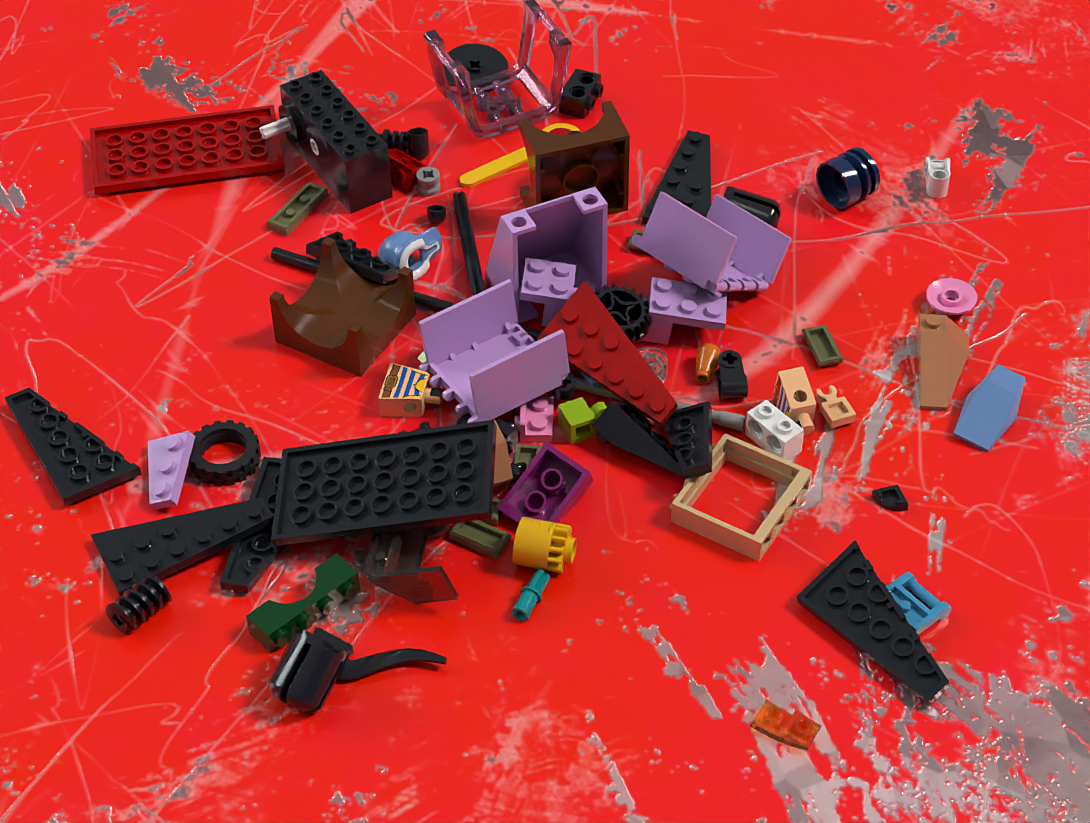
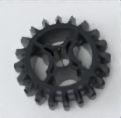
[594,283,652,344]

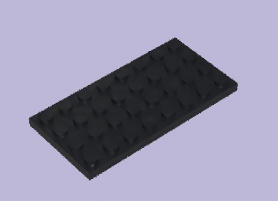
[271,420,497,546]

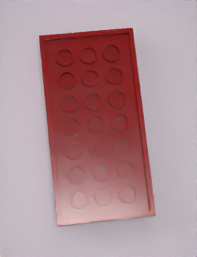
[90,105,284,194]

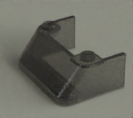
[364,524,458,604]

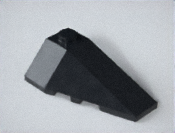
[592,401,685,477]

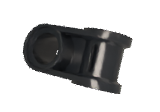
[716,350,748,399]

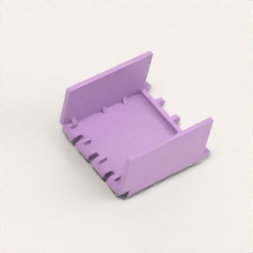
[632,192,792,292]
[418,279,570,423]

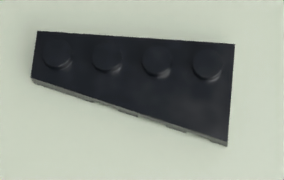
[663,401,712,479]

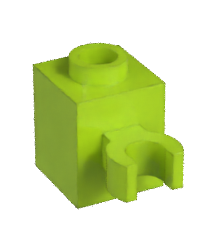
[558,397,607,444]

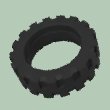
[189,420,261,486]

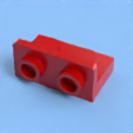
[389,148,429,191]

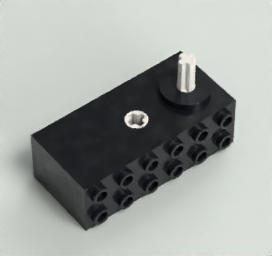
[259,70,393,214]

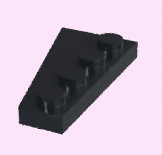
[306,231,399,285]

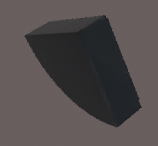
[871,484,909,511]

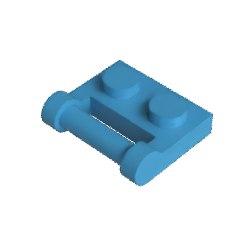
[886,571,952,635]

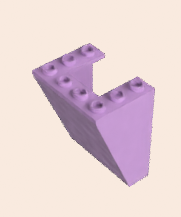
[484,187,608,324]

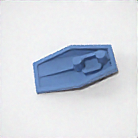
[953,364,1026,453]

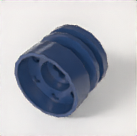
[816,147,881,209]

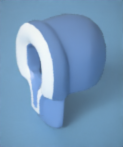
[378,227,442,281]

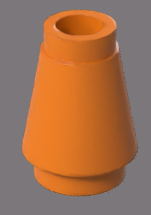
[695,344,721,384]

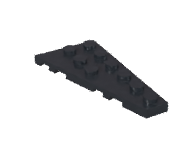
[642,130,711,225]
[220,457,287,593]
[796,540,949,707]

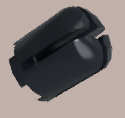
[723,186,781,228]
[268,627,350,713]

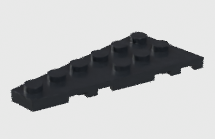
[4,388,141,506]
[90,497,274,596]

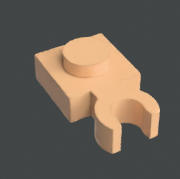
[816,385,856,428]

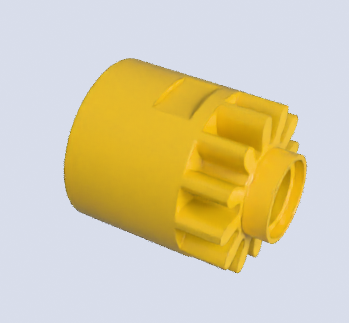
[513,517,577,573]

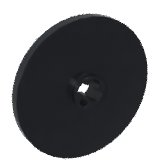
[441,44,508,94]

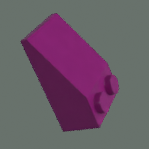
[497,442,594,524]

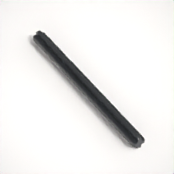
[453,191,485,296]

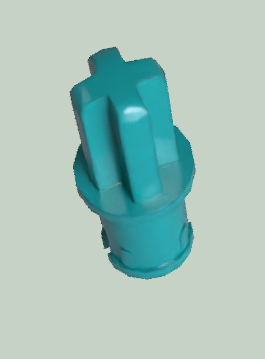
[512,569,550,621]

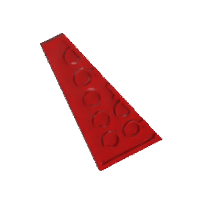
[537,280,678,427]

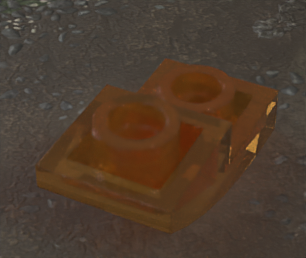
[750,699,822,751]

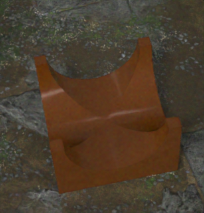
[518,100,630,215]
[269,237,416,377]

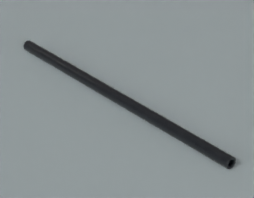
[271,247,542,341]

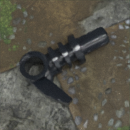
[378,127,429,157]

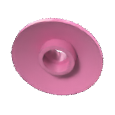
[926,278,977,315]

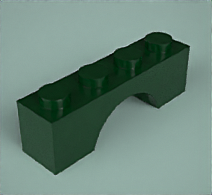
[246,553,360,653]

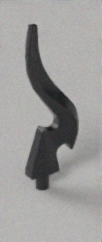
[313,627,447,680]

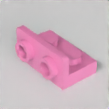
[515,397,554,442]

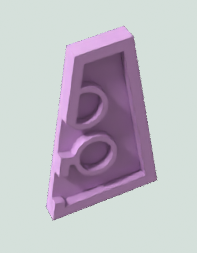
[148,431,195,510]

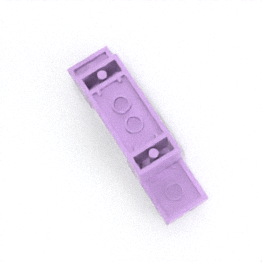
[520,258,727,345]

